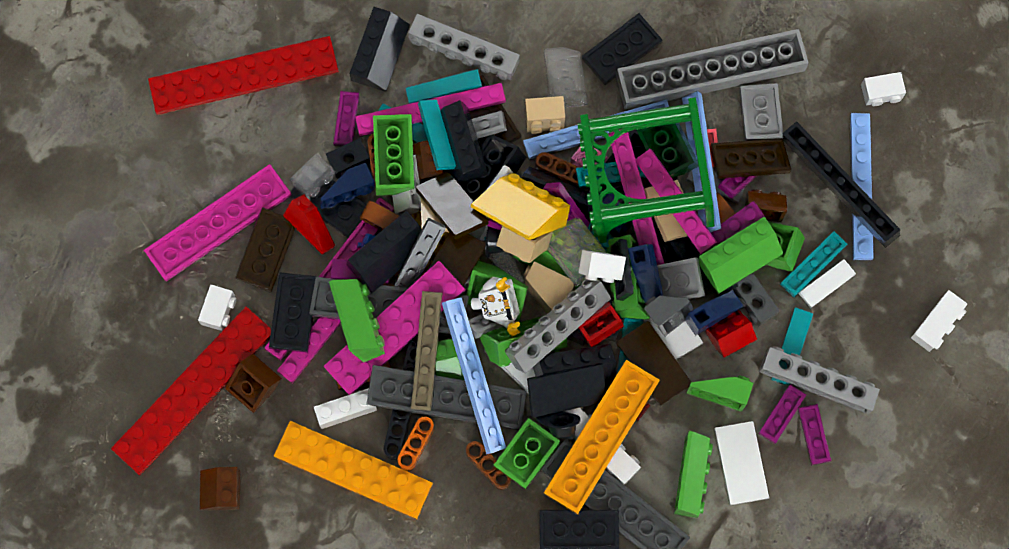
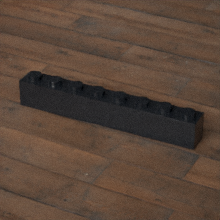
[782,121,901,248]

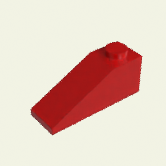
[283,194,335,255]

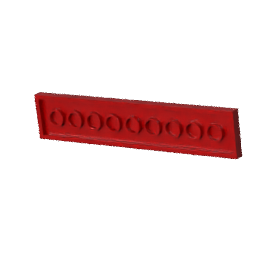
[148,36,339,115]
[111,307,271,475]

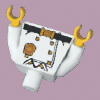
[471,277,521,336]

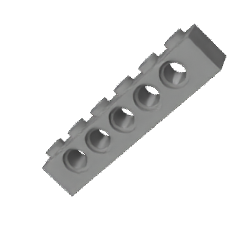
[408,14,520,81]
[505,279,611,373]
[759,346,880,414]

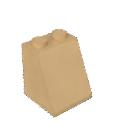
[524,262,576,314]

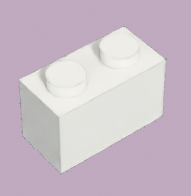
[861,72,906,106]
[579,250,626,283]
[198,285,236,331]

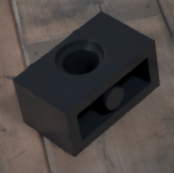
[326,138,370,179]

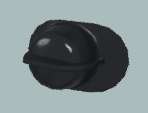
[485,217,503,258]
[535,411,581,439]

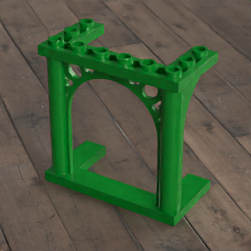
[577,97,715,244]

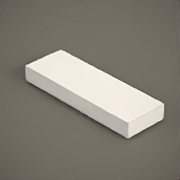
[799,259,856,309]

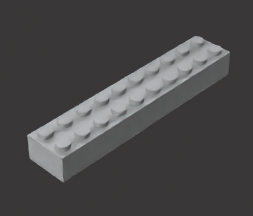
[616,29,809,111]

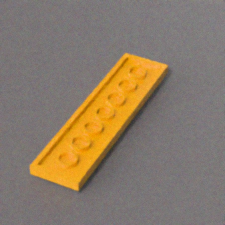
[544,360,660,515]
[274,421,433,520]

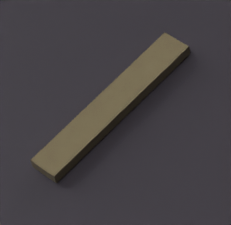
[411,291,443,411]

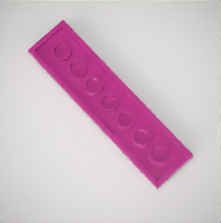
[144,164,291,282]
[323,261,466,395]

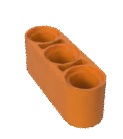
[397,416,434,471]

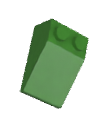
[767,222,805,272]
[466,261,528,322]
[435,338,465,381]
[686,376,753,412]
[493,418,560,489]

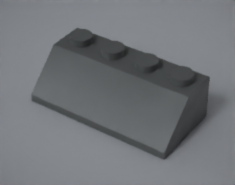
[644,296,694,337]

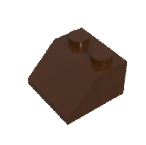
[413,141,444,184]
[745,189,787,222]
[225,354,282,413]
[200,467,240,510]

